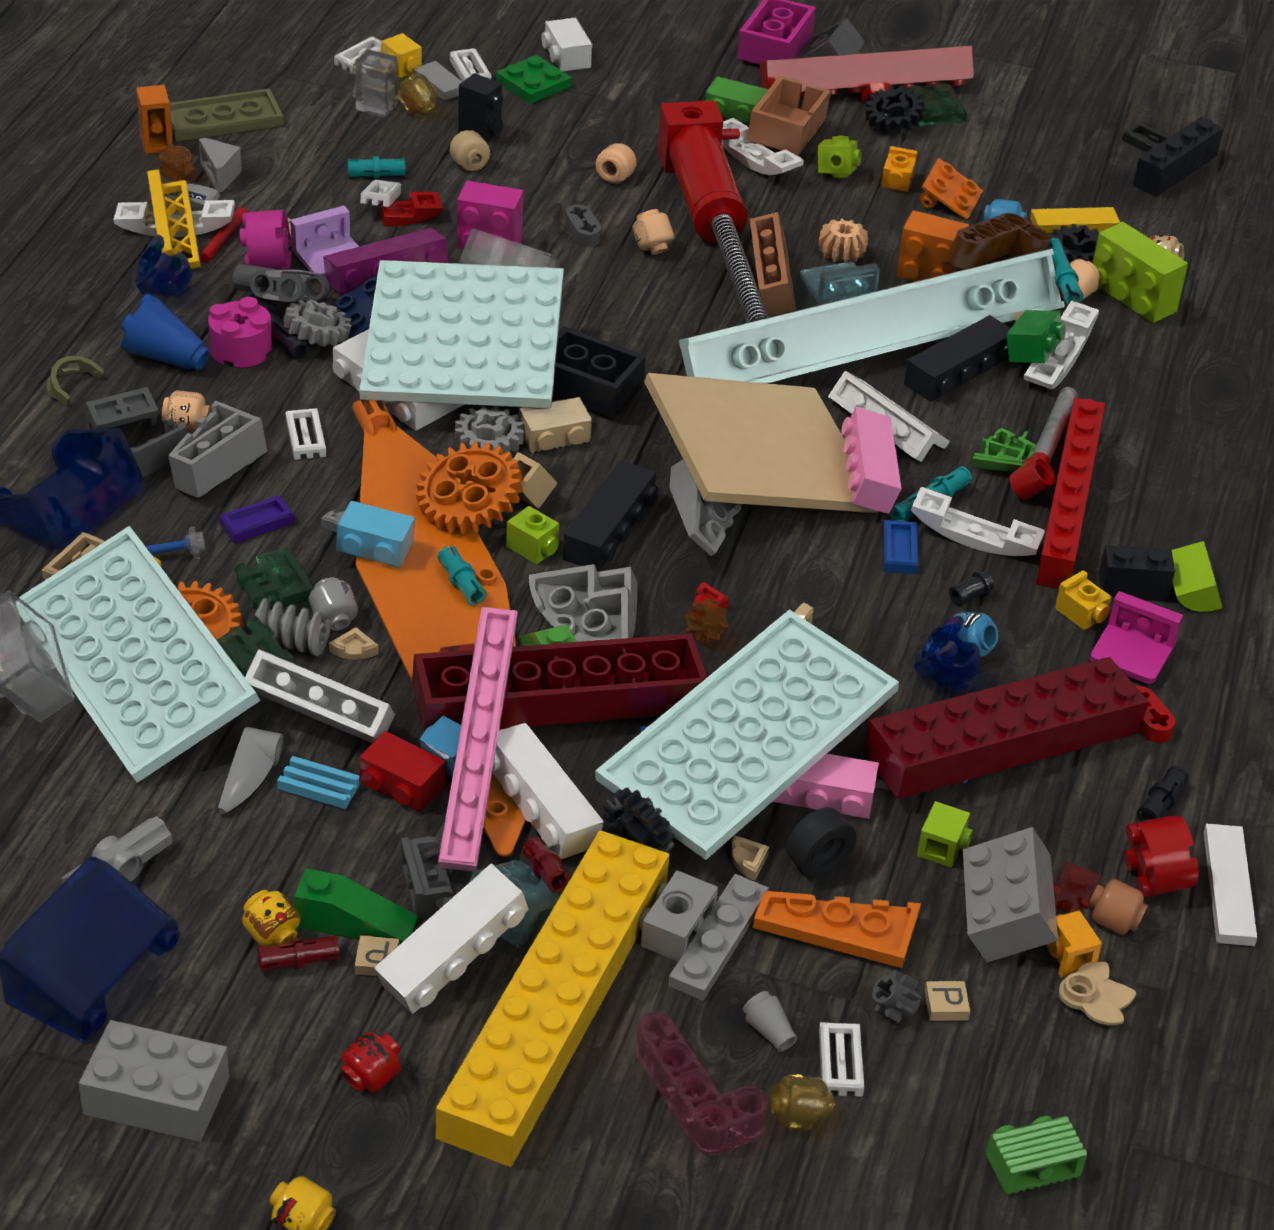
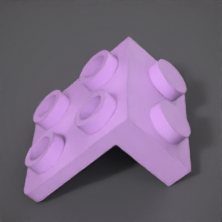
[290,206,359,277]

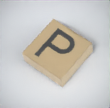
[355,935,399,976]
[924,981,970,1021]

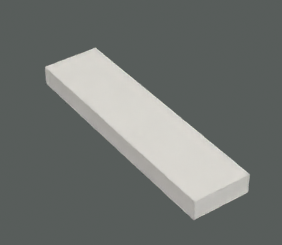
[1203,824,1257,946]

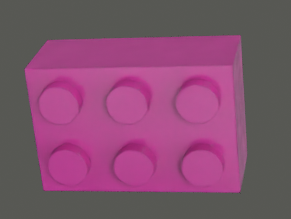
[737,0,816,64]

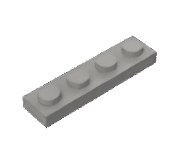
[668,874,769,1001]

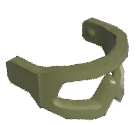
[46,356,104,406]

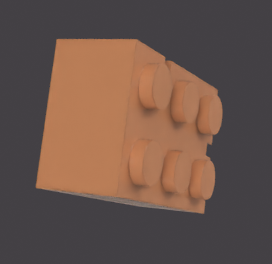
[747,75,831,155]

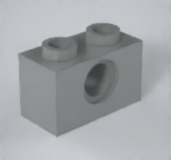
[638,870,718,962]

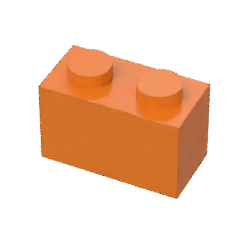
[136,85,173,154]

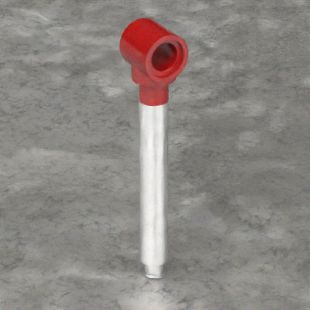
[1009,387,1078,501]

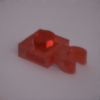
[1053,862,1102,913]

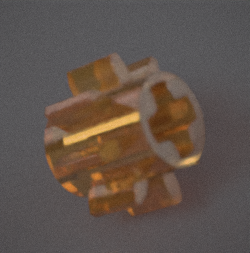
[157,144,195,181]
[685,598,728,643]

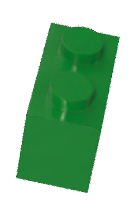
[1007,310,1066,363]

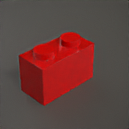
[359,731,446,812]

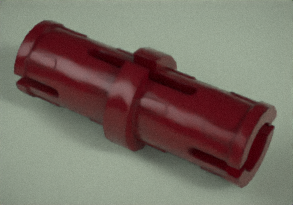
[523,837,570,893]
[257,935,340,972]

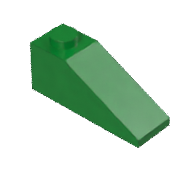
[294,868,418,945]

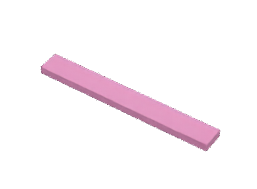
[438,607,518,872]

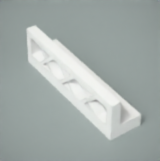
[828,371,950,462]

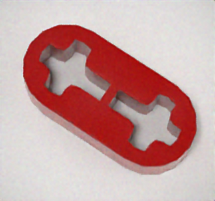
[1136,686,1175,743]

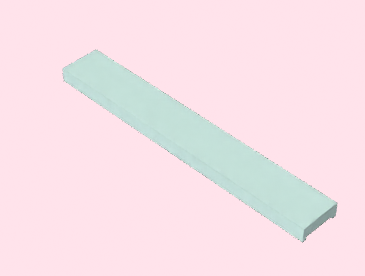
[679,249,1065,383]

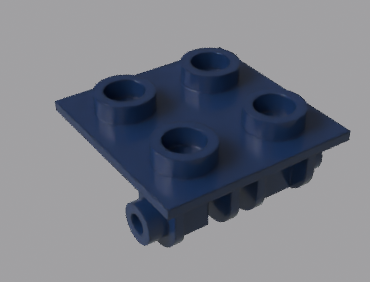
[330,275,377,339]

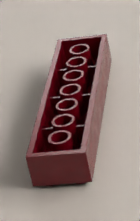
[412,633,707,733]
[862,657,1148,799]

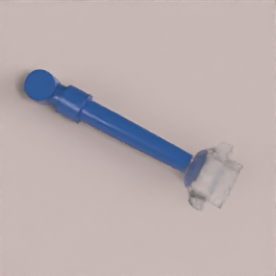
[145,526,206,559]

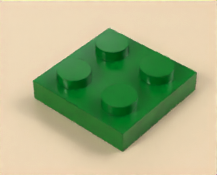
[496,55,572,104]

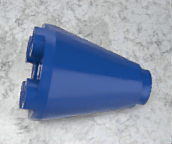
[120,294,210,371]

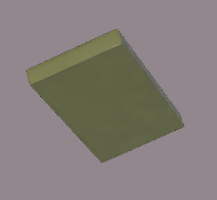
[170,89,284,142]

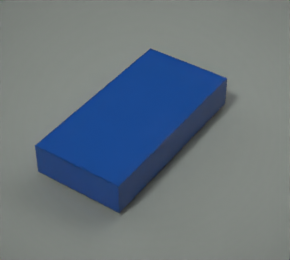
[883,520,918,574]

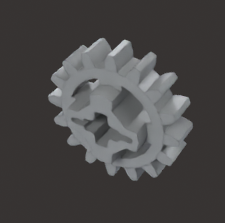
[283,300,351,346]
[455,405,524,453]

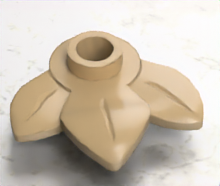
[1059,962,1136,1025]

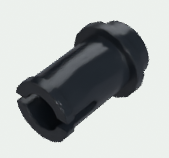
[949,571,994,606]

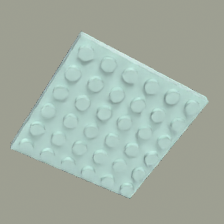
[359,260,563,408]

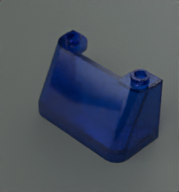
[0,428,142,549]
[0,856,180,1043]

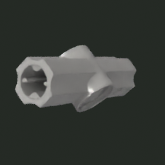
[62,816,173,905]

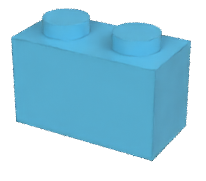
[336,501,415,567]

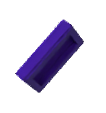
[219,496,294,543]

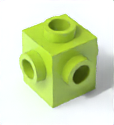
[818,136,861,178]

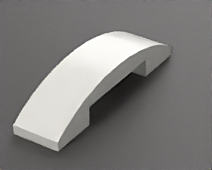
[722,118,804,175]
[114,200,235,237]
[1024,301,1099,389]
[911,487,1045,556]

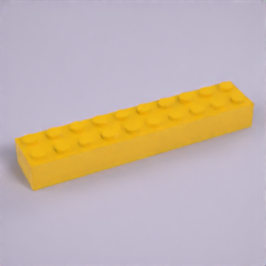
[436,830,669,1167]

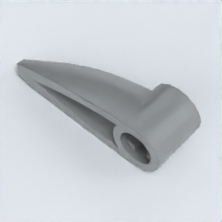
[218,727,283,814]

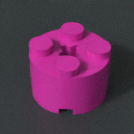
[240,210,292,270]
[208,297,272,368]

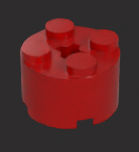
[1124,815,1199,898]

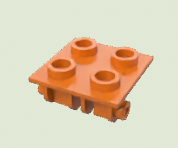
[920,158,983,221]

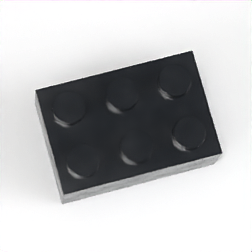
[553,326,646,418]

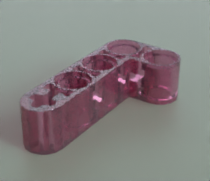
[636,1011,768,1155]

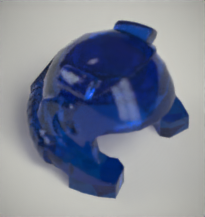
[135,235,193,297]
[914,616,981,691]

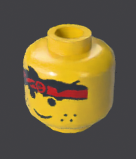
[269,1176,336,1230]

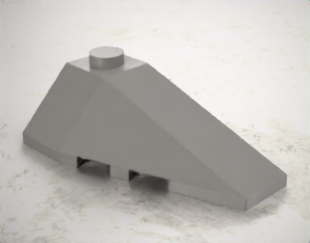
[669,460,742,556]

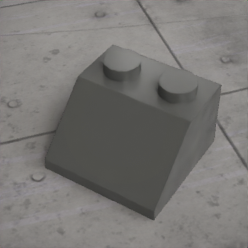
[797,17,865,58]

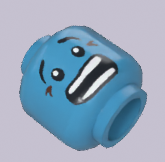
[945,612,998,657]

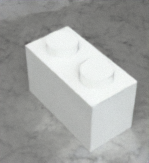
[542,18,592,71]

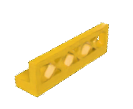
[147,169,201,273]

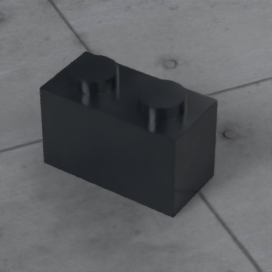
[458,73,503,143]
[1099,545,1175,602]

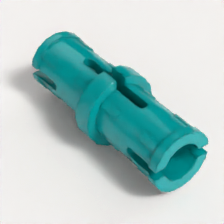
[348,156,405,179]
[437,546,487,605]

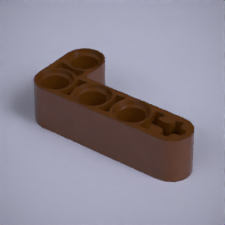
[947,213,1051,269]

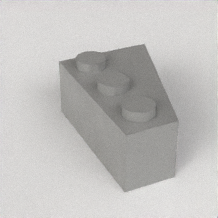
[168,401,267,498]

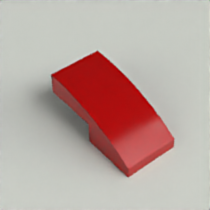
[379,191,443,226]

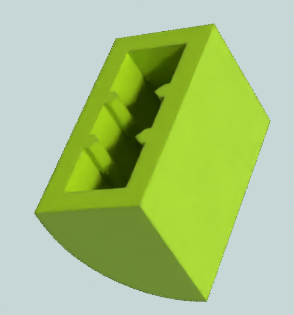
[1172,541,1223,612]

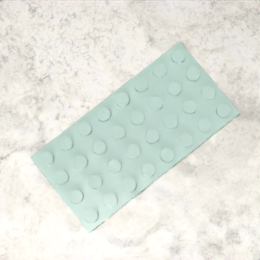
[12,526,261,783]
[595,610,899,860]

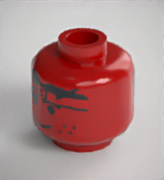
[340,1032,401,1093]

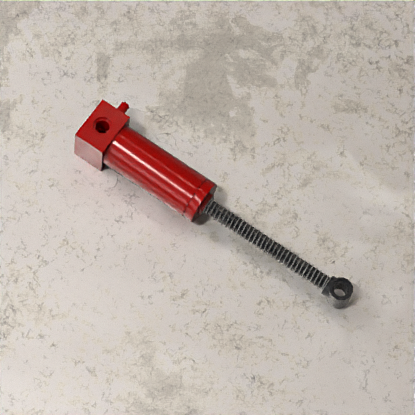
[657,100,769,323]

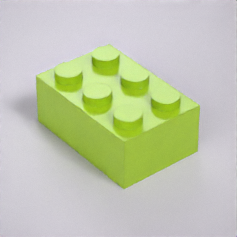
[1093,222,1188,323]

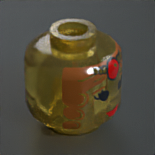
[397,72,438,115]

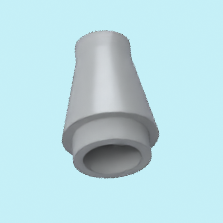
[743,991,798,1052]

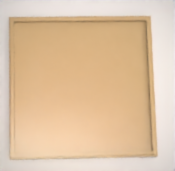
[644,373,879,513]

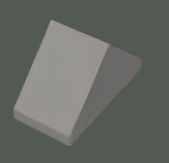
[199,138,242,192]

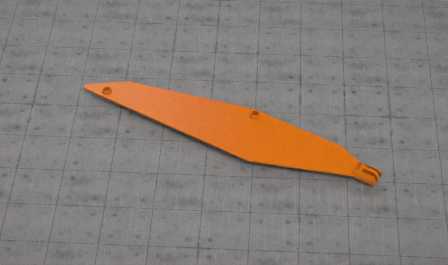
[352,400,530,857]

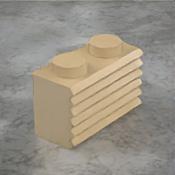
[519,397,591,453]

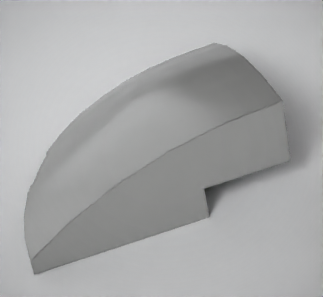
[529,564,637,642]

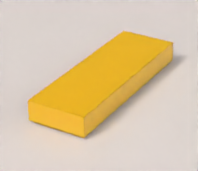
[1030,207,1120,234]

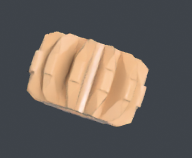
[818,218,868,264]

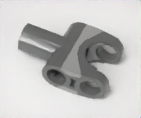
[233,263,330,302]

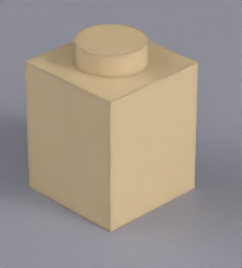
[513,452,558,509]

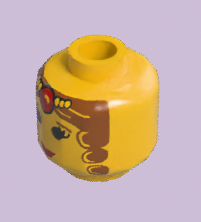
[242,890,300,946]

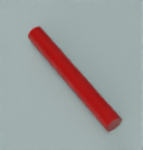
[199,207,248,263]

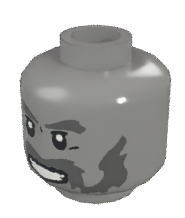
[309,577,358,631]

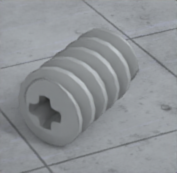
[252,598,331,656]

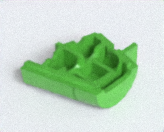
[972,428,1036,473]

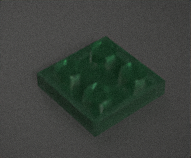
[903,83,967,126]

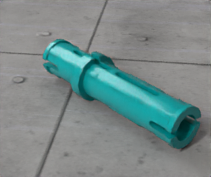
[1047,238,1083,304]
[889,466,972,521]

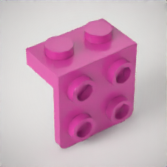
[1090,591,1183,684]

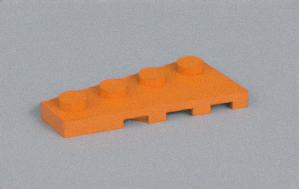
[753,891,921,968]

